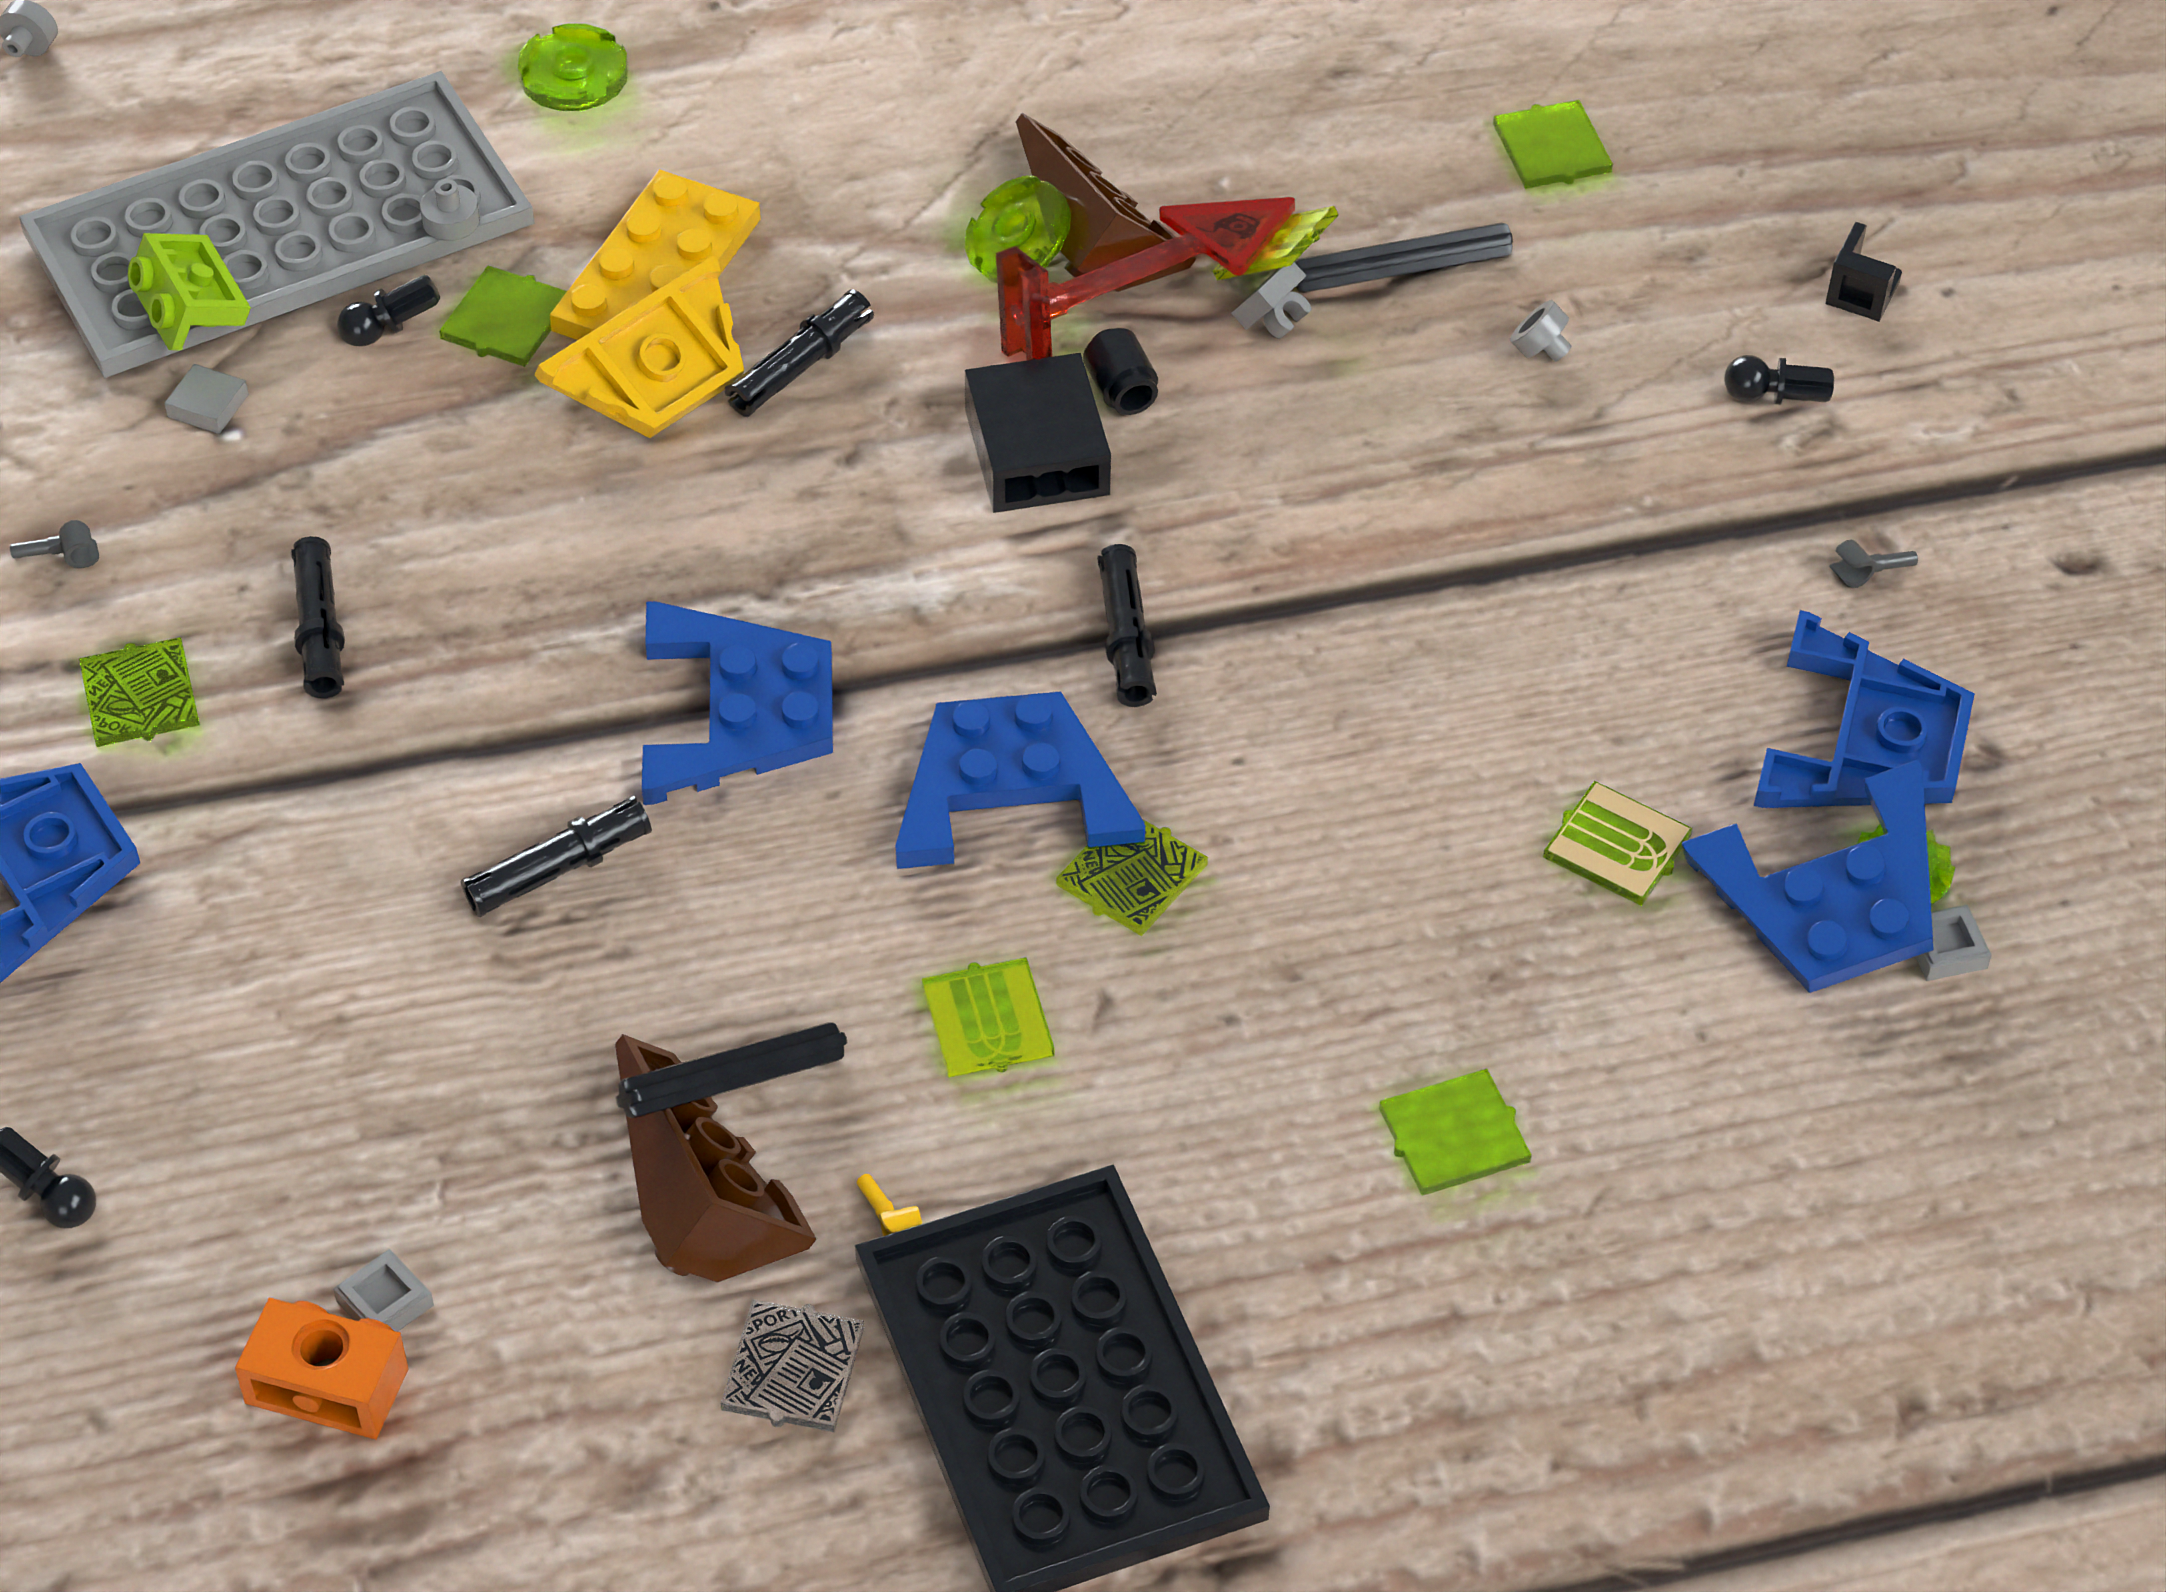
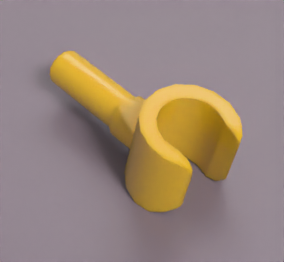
[856,1174,922,1236]

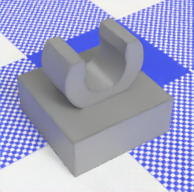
[1231,259,1312,339]

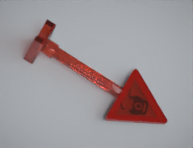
[996,197,1295,360]

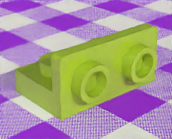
[128,233,251,351]

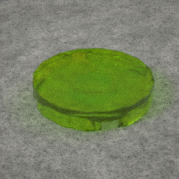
[518,24,628,111]
[964,175,1071,285]

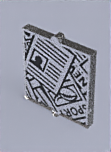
[721,1299,864,1432]

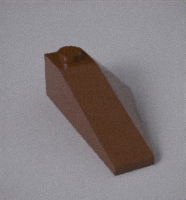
[1015,113,1196,292]
[615,1034,816,1283]

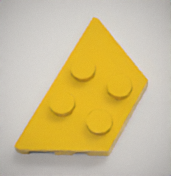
[534,255,745,438]

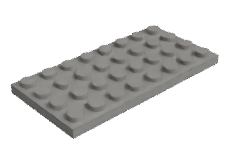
[19,71,534,378]

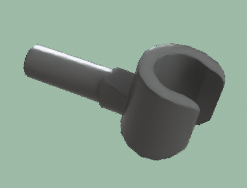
[10,520,99,568]
[1829,539,1918,588]

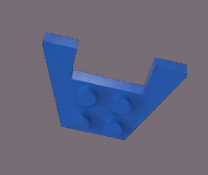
[642,601,833,805]
[1754,610,1975,808]
[895,691,1145,869]
[1682,759,1934,993]
[0,763,140,983]

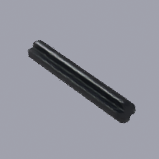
[1295,222,1513,293]
[616,1022,848,1118]

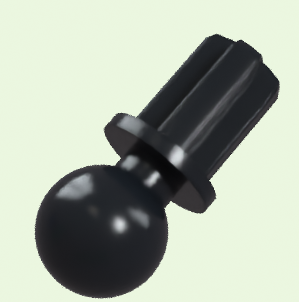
[337,275,440,346]
[1724,355,1835,405]
[0,1127,96,1228]

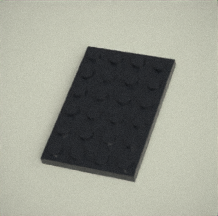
[855,1164,1270,1592]

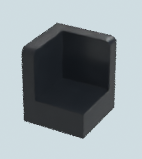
[1825,222,1902,322]

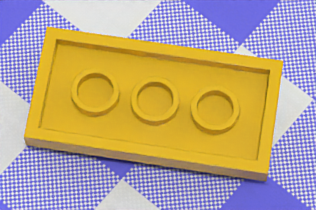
[550,169,761,340]

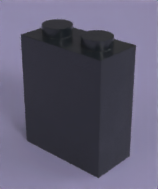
[965,353,1111,513]

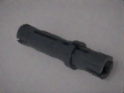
[725,289,874,417]
[291,536,345,698]
[1097,544,1157,707]
[461,795,652,917]

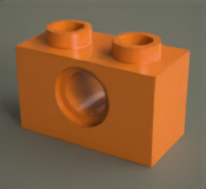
[235,1297,409,1440]

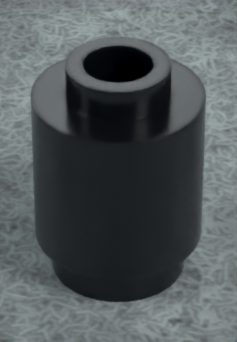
[1083,328,1158,415]

